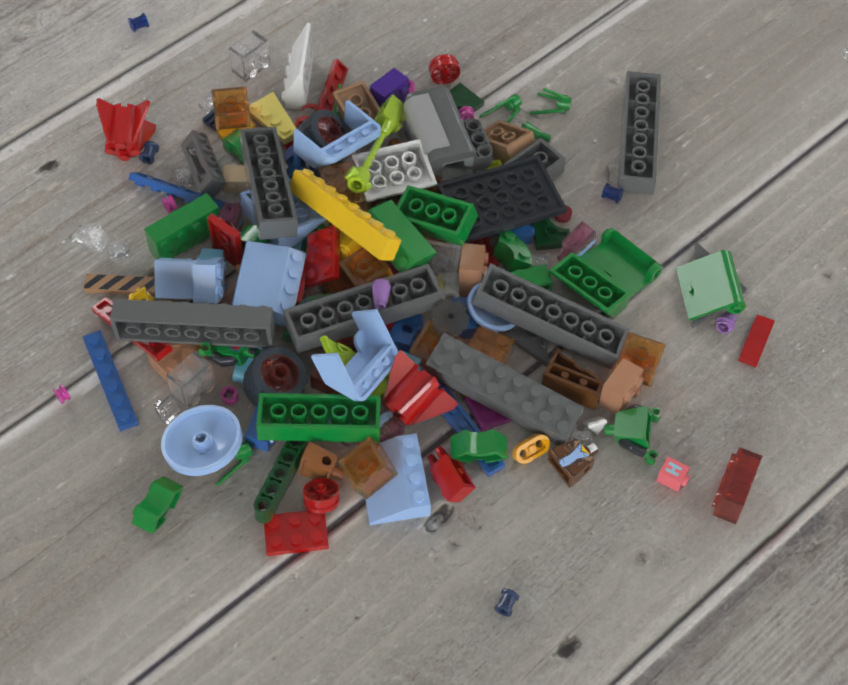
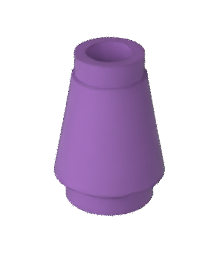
[372,279,391,310]
[716,311,738,334]

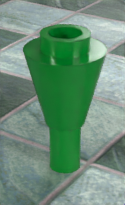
[521,121,551,142]

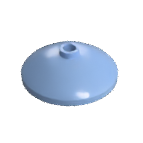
[467,283,516,331]

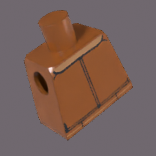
[298,442,347,481]

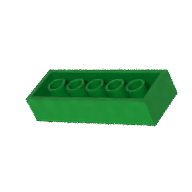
[256,393,381,443]

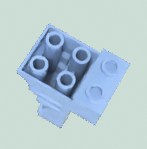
[154,257,227,304]

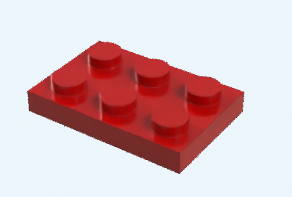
[207,214,243,267]
[306,225,340,288]
[264,510,329,556]

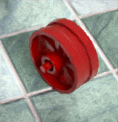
[428,54,461,85]
[303,478,340,514]

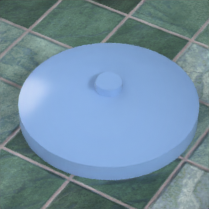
[161,405,243,476]

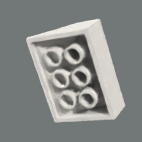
[281,23,313,110]
[352,139,437,202]

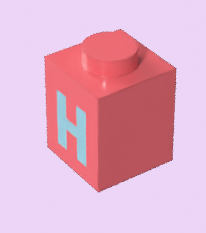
[657,457,691,492]

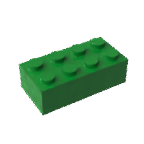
[397,185,478,247]
[144,193,221,259]

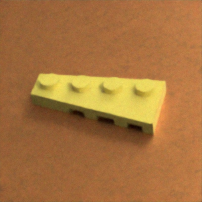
[245,92,296,144]

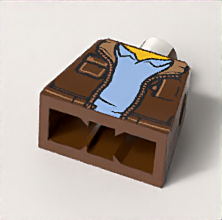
[547,439,598,488]

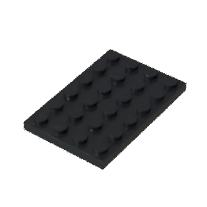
[437,155,567,244]

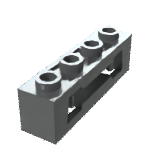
[181,130,226,198]

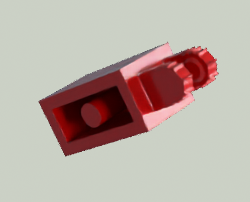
[427,446,476,503]

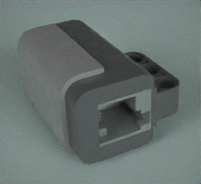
[403,86,493,182]

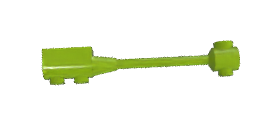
[344,94,405,193]

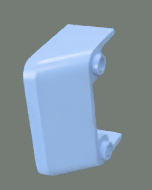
[293,100,381,169]
[311,309,398,401]

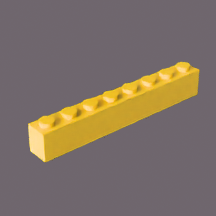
[290,169,402,261]

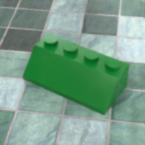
[367,200,437,273]
[549,252,631,318]

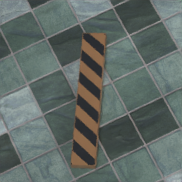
[83,274,155,296]

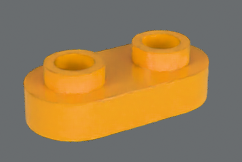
[512,433,550,464]

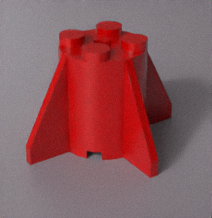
[96,98,156,161]
[382,350,458,426]

